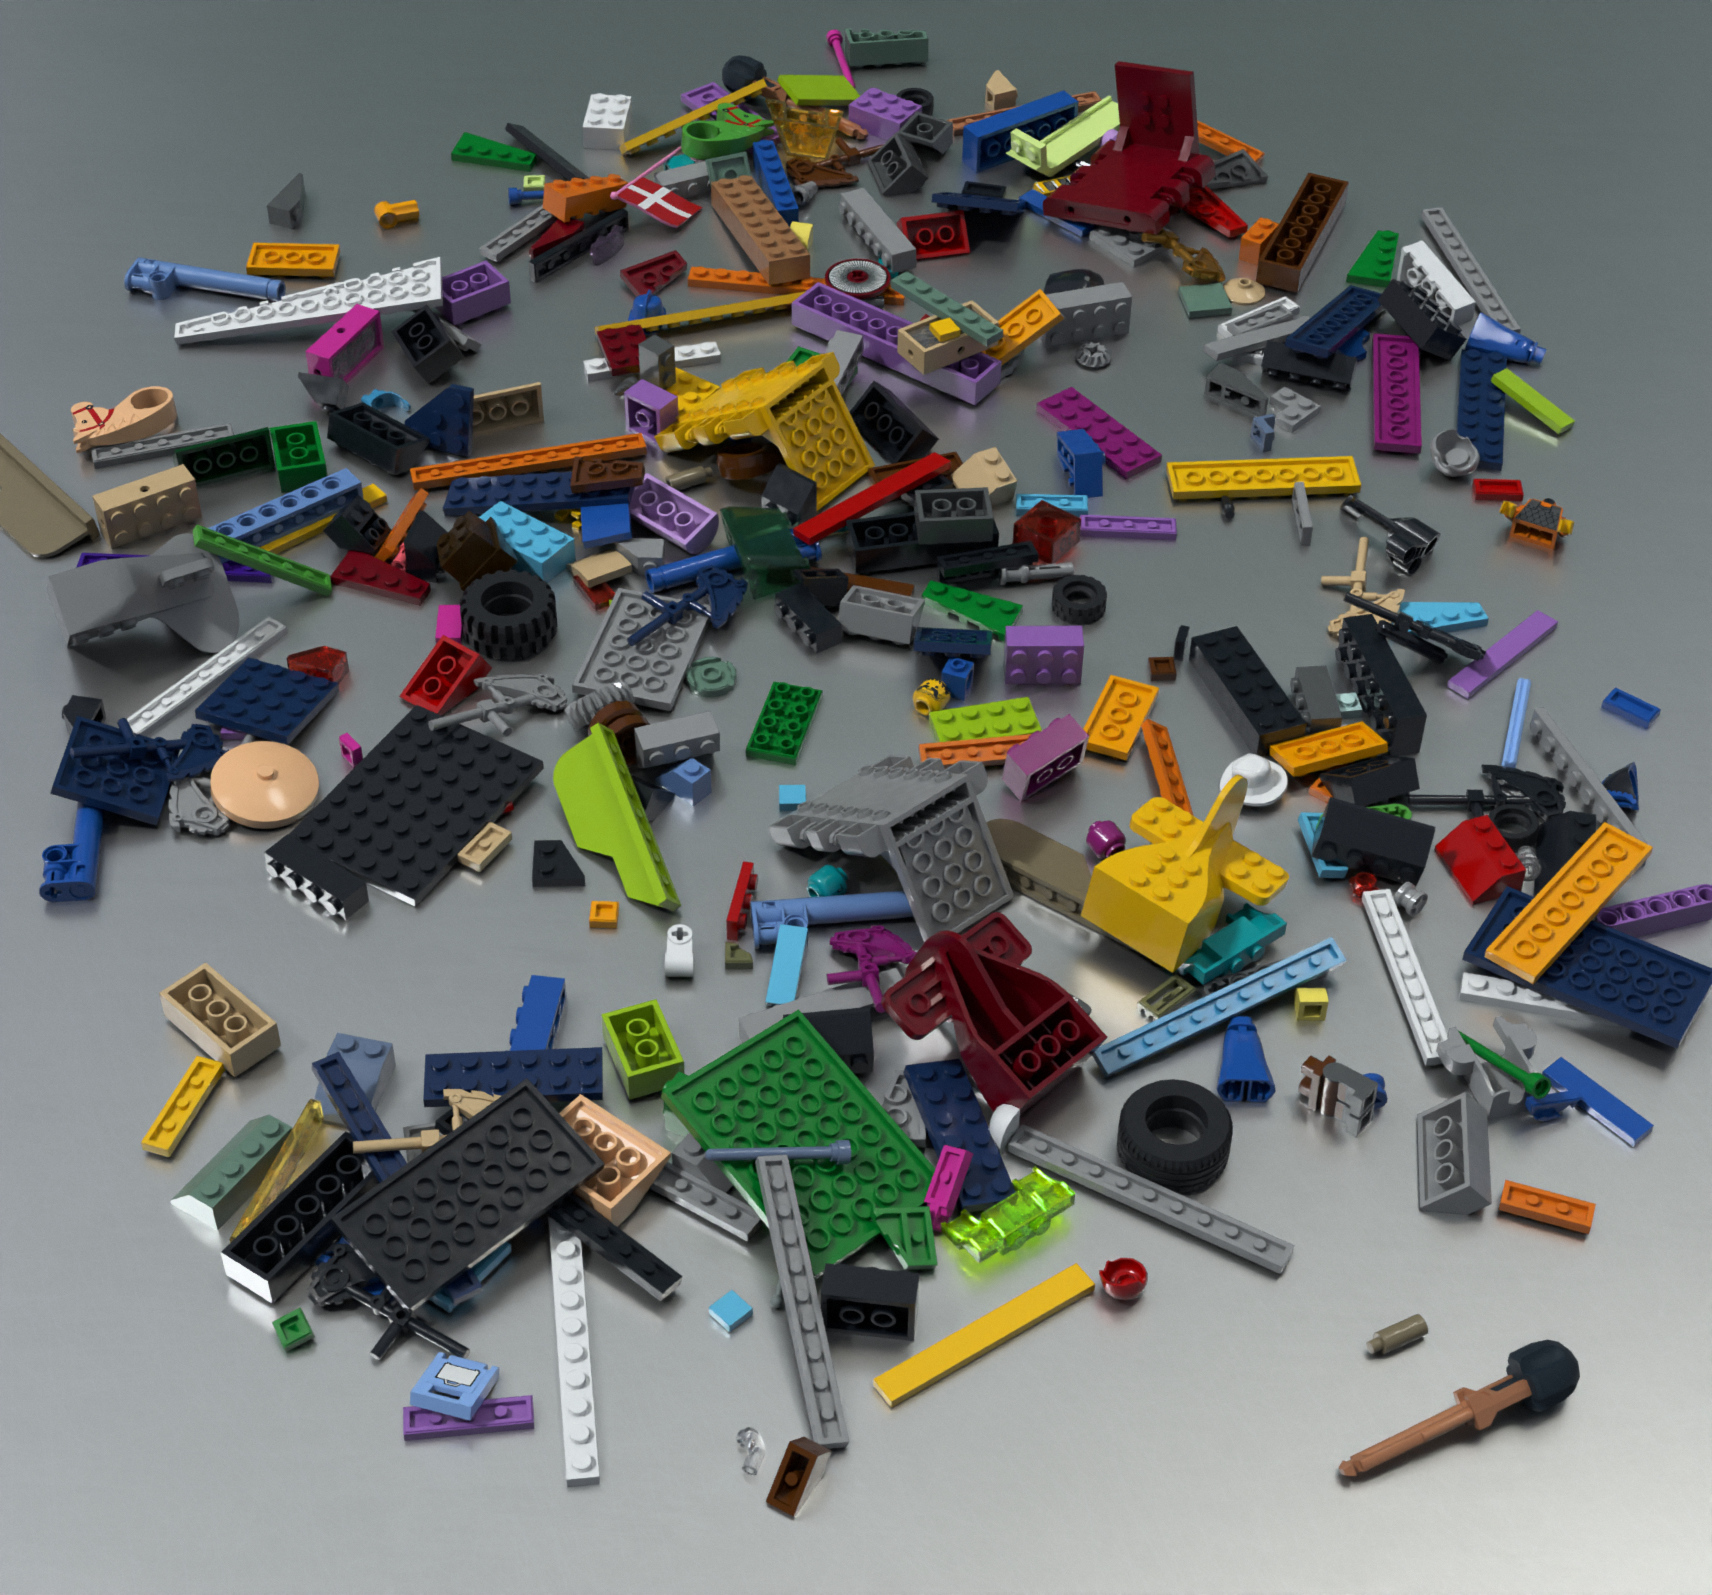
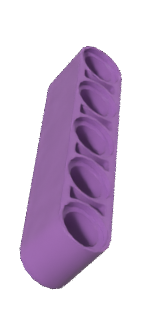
[1595,884,1712,938]

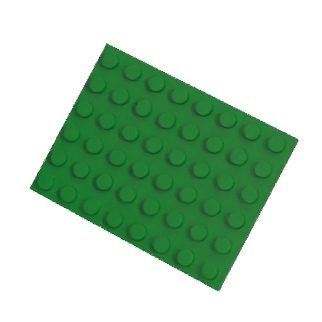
[661,1009,935,1280]

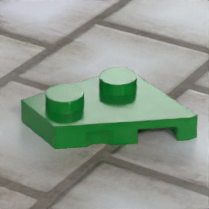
[870,1206,938,1270]

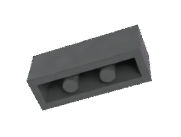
[1290,665,1342,735]

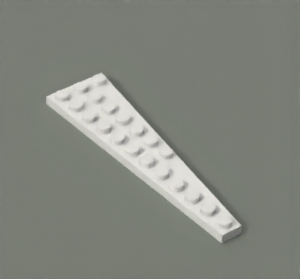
[174,257,443,345]

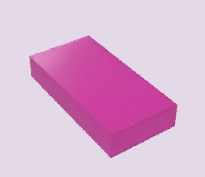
[435,605,462,644]

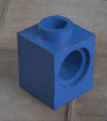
[941,657,974,701]

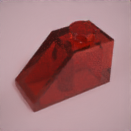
[286,646,349,684]

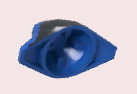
[1602,762,1639,810]

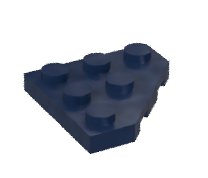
[404,384,474,457]

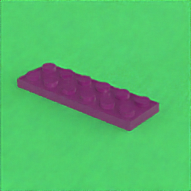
[1036,387,1162,479]

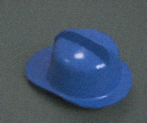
[628,290,666,335]

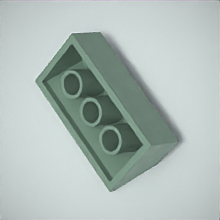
[170,1115,297,1231]

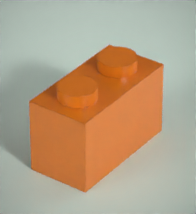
[1239,217,1279,266]

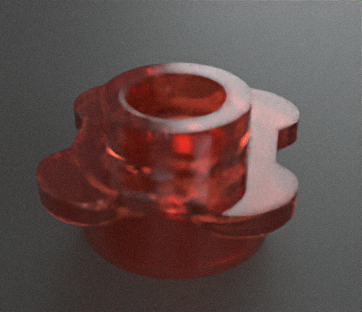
[1349,872,1379,898]

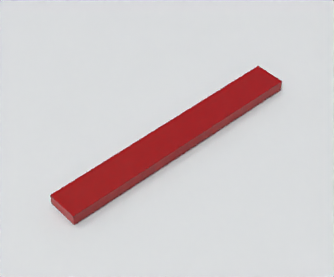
[793,452,951,545]

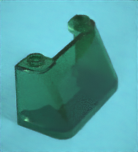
[720,506,811,600]

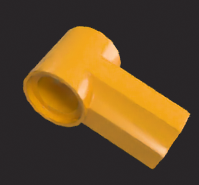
[374,200,420,229]

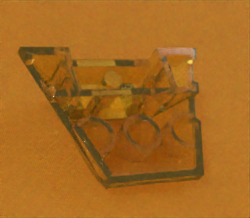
[765,98,844,161]

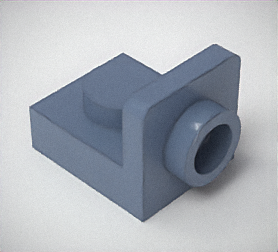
[1250,414,1276,452]

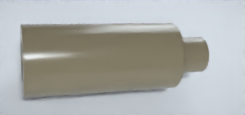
[665,466,713,491]
[1366,1314,1428,1354]

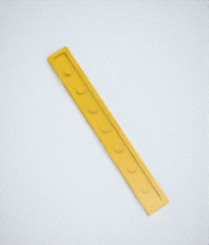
[873,1263,1095,1408]

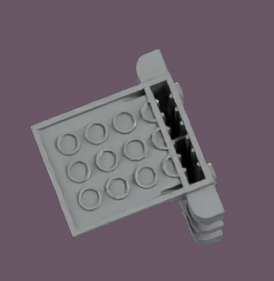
[768,755,1014,942]

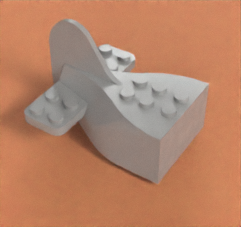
[47,533,240,653]

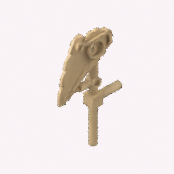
[1321,537,1405,638]
[353,1089,501,1154]

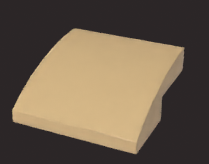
[566,549,632,588]

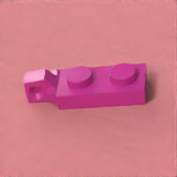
[924,1145,973,1233]

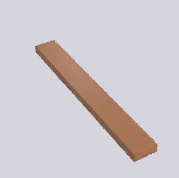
[947,91,1102,137]

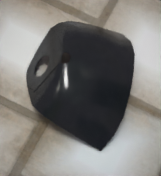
[1044,269,1104,295]

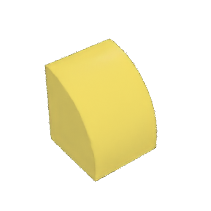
[790,221,813,252]
[1293,988,1329,1021]

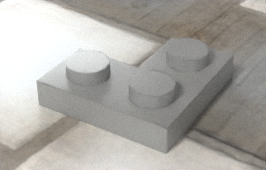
[1270,387,1321,433]

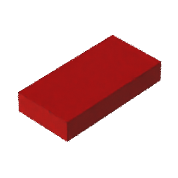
[1472,479,1524,501]

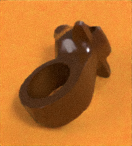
[717,442,788,480]

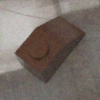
[766,1437,832,1517]

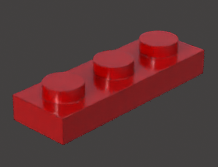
[726,861,758,941]

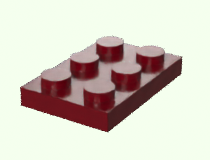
[597,324,646,377]

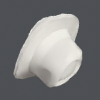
[1220,753,1288,806]

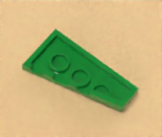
[451,132,537,172]
[1346,230,1399,288]
[922,580,1023,642]

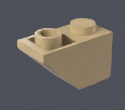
[985,70,1018,111]

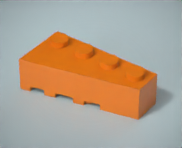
[543,174,628,222]

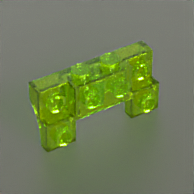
[941,1166,1075,1263]

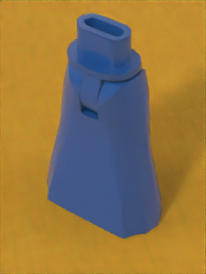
[1465,312,1547,364]
[1216,1016,1276,1102]

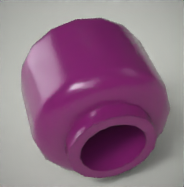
[1086,820,1126,860]

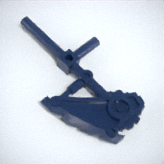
[627,565,748,646]
[70,718,229,782]

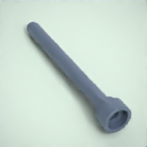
[705,1140,851,1165]

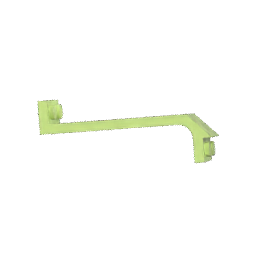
[1006,96,1120,177]

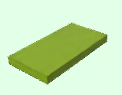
[777,75,860,106]

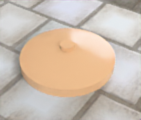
[210,741,319,829]

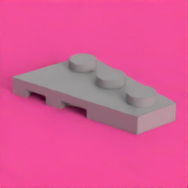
[882,1070,926,1147]

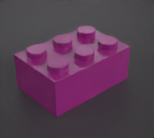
[1002,714,1089,802]

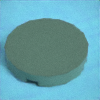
[686,657,737,697]

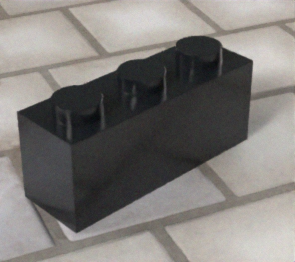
[774,583,842,654]

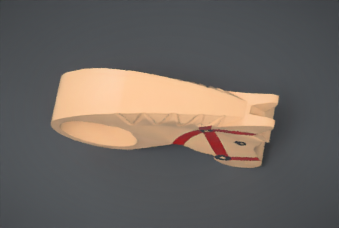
[71,386,177,453]

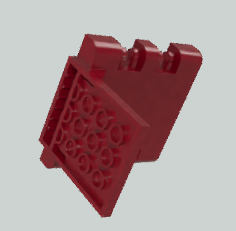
[1043,61,1216,235]

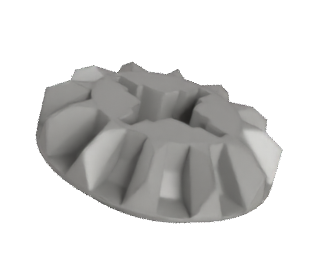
[1076,342,1112,367]

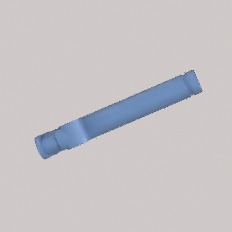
[124,257,286,302]
[750,891,914,949]

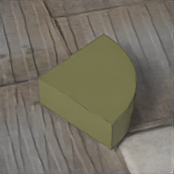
[725,942,753,969]

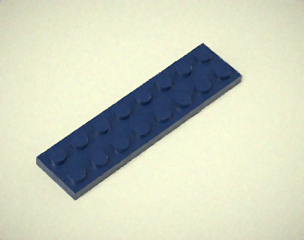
[1285,285,1385,359]
[1456,349,1507,471]
[443,472,634,516]

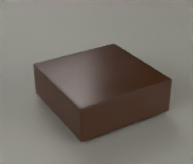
[1148,657,1177,681]

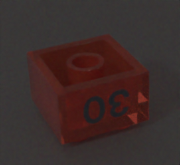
[1012,500,1081,564]

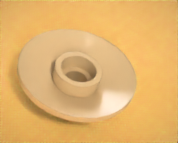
[1223,278,1265,305]

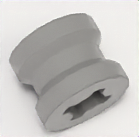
[1394,882,1428,916]

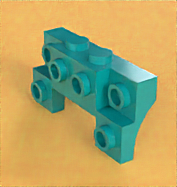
[1177,902,1287,985]

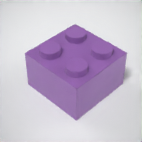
[624,379,678,446]

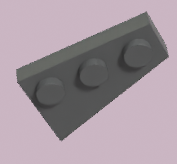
[1206,149,1268,189]

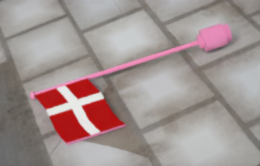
[610,146,703,228]

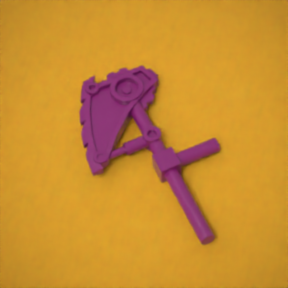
[826,925,916,1013]

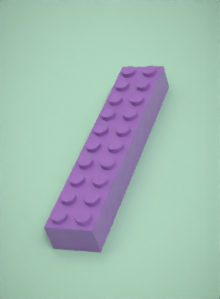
[792,282,1002,405]

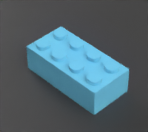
[479,501,576,583]

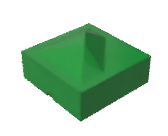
[272,1307,315,1352]

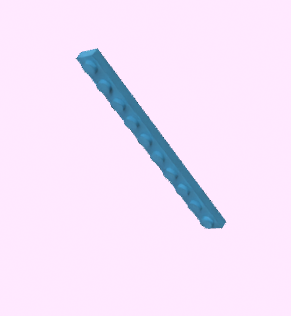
[1092,937,1347,1078]

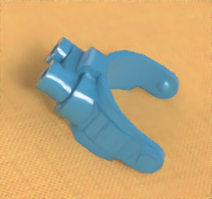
[361,389,411,411]

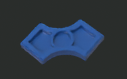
[1335,328,1370,361]

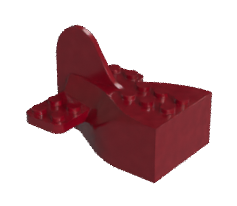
[881,912,1108,1115]

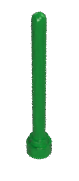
[1458,1030,1551,1099]

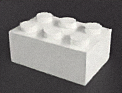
[582,93,633,150]

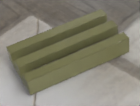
[1137,974,1197,1021]

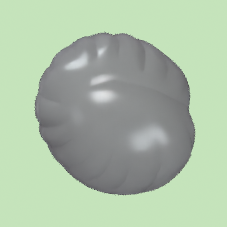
[1430,429,1480,477]

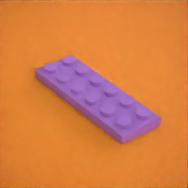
[681,82,785,155]

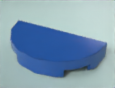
[1525,1090,1581,1121]

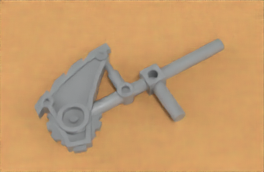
[428,673,567,736]
[168,733,257,836]

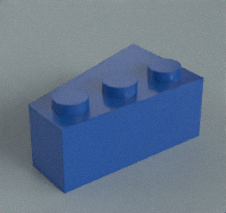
[1057,429,1106,498]

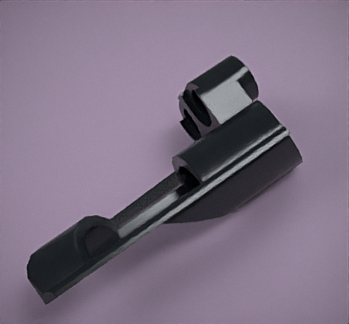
[1340,495,1441,575]

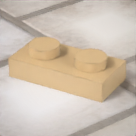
[457,822,512,872]

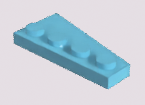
[1392,602,1489,637]

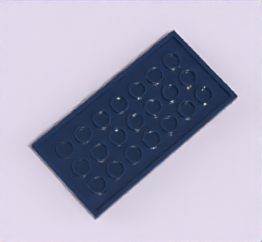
[1462,886,1712,1049]

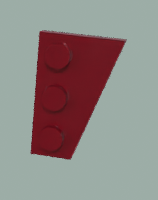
[620,250,687,297]

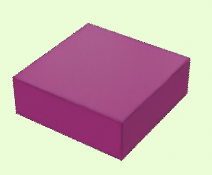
[339,733,363,768]

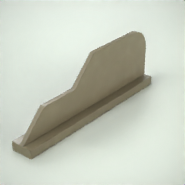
[0,433,101,558]
[986,819,1140,953]

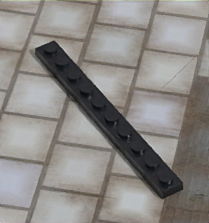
[435,1108,683,1301]

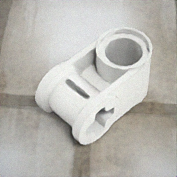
[665,924,694,977]

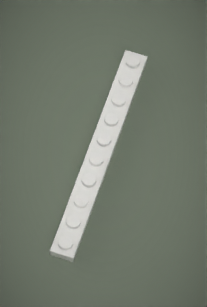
[548,1217,600,1487]

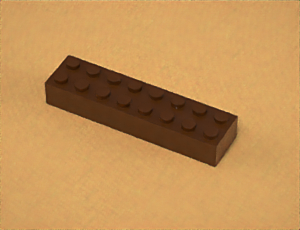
[1256,172,1349,292]

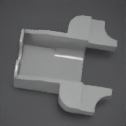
[1436,1016,1537,1120]

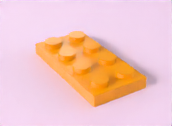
[246,243,340,277]
[981,289,1064,366]
[1083,675,1159,761]
[1269,721,1388,777]

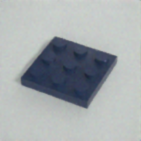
[914,627,992,658]

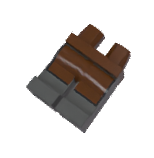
[1298,1055,1378,1138]

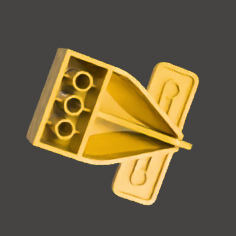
[1081,775,1289,973]

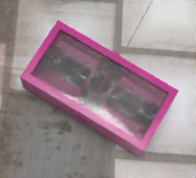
[305,304,384,383]

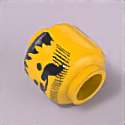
[912,678,951,716]

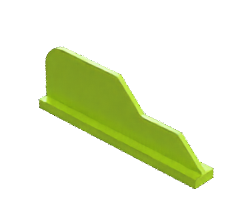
[553,723,682,911]

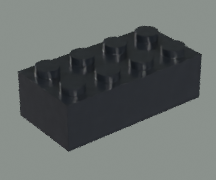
[1378,279,1467,361]

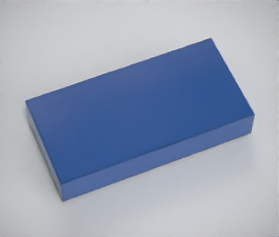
[1601,687,1661,729]

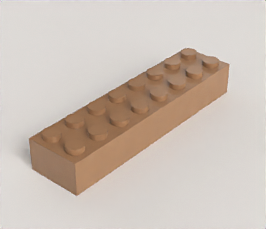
[711,175,810,285]

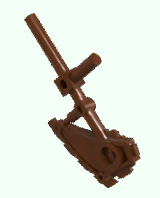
[786,137,884,187]

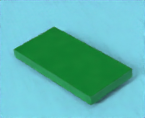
[746,681,823,766]

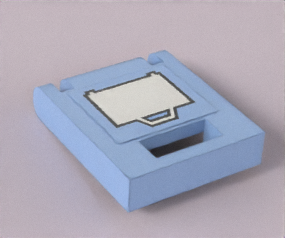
[410,1352,500,1421]

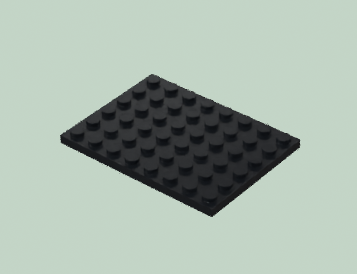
[289,705,544,907]

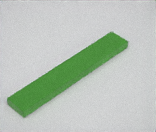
[193,525,333,596]

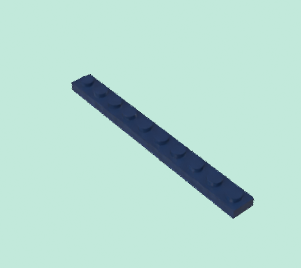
[312,1052,482,1306]

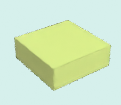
[523,175,545,191]

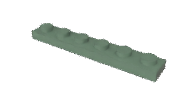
[891,272,1003,347]

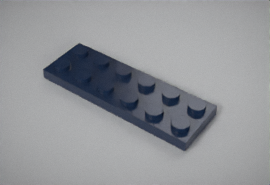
[423,1047,603,1108]
[903,1058,1019,1214]

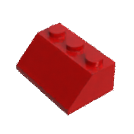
[896,210,970,260]
[1434,815,1526,905]

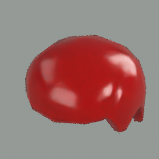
[1099,1258,1148,1301]

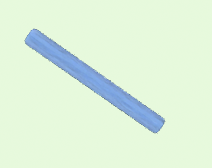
[1502,678,1531,768]

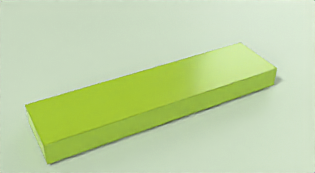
[1491,368,1575,434]

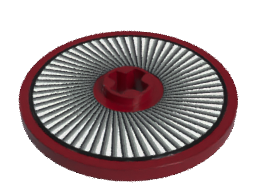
[825,259,891,299]

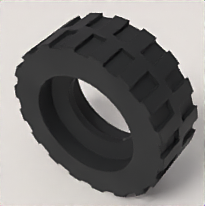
[1052,575,1107,625]

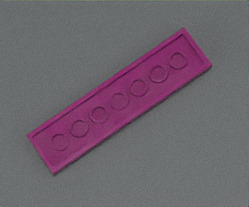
[1372,333,1422,454]

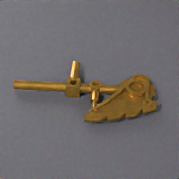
[1141,228,1226,282]

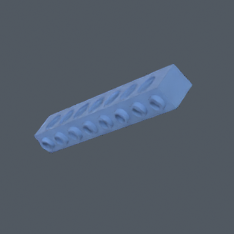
[208,468,364,564]

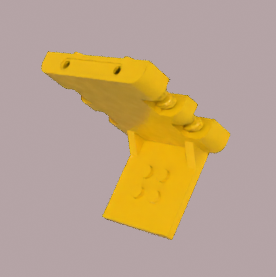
[654,352,875,511]

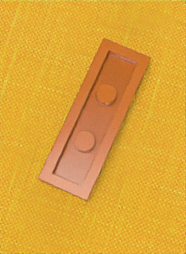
[1498,1180,1596,1234]

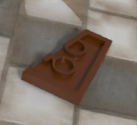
[570,456,645,493]

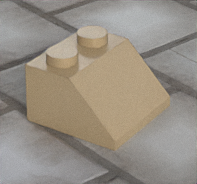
[950,447,1018,506]

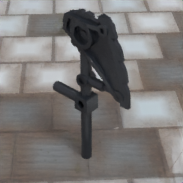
[1343,592,1486,661]
[1408,764,1566,821]
[307,1244,470,1360]

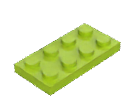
[929,697,1042,742]

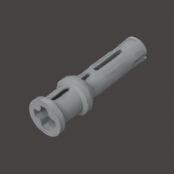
[998,562,1074,585]

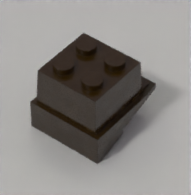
[437,511,518,591]

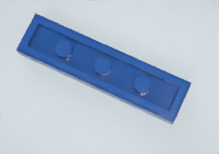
[1019,189,1096,237]
[1542,1057,1654,1147]

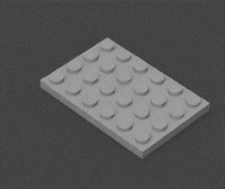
[572,588,711,711]

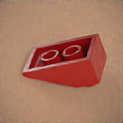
[399,635,492,716]

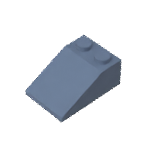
[309,1033,396,1128]

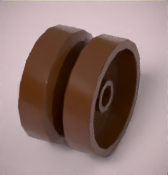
[588,701,650,767]

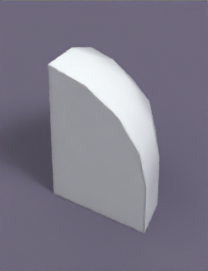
[989,1104,1020,1155]

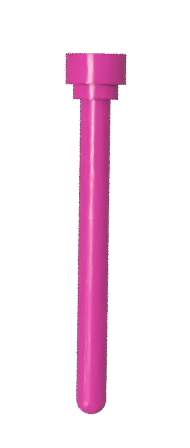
[826,29,856,89]

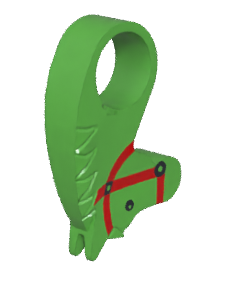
[681,103,775,160]

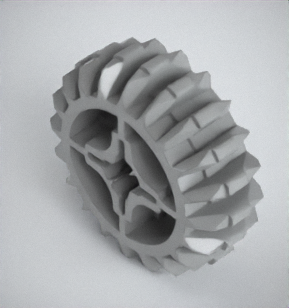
[565,681,635,730]

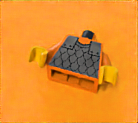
[1499,498,1574,550]

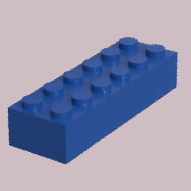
[962,90,1078,173]

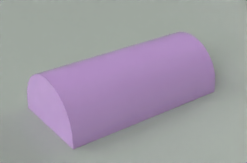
[630,473,719,554]

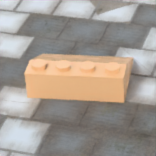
[559,1094,671,1227]

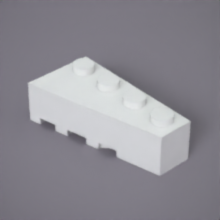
[1397,240,1476,325]

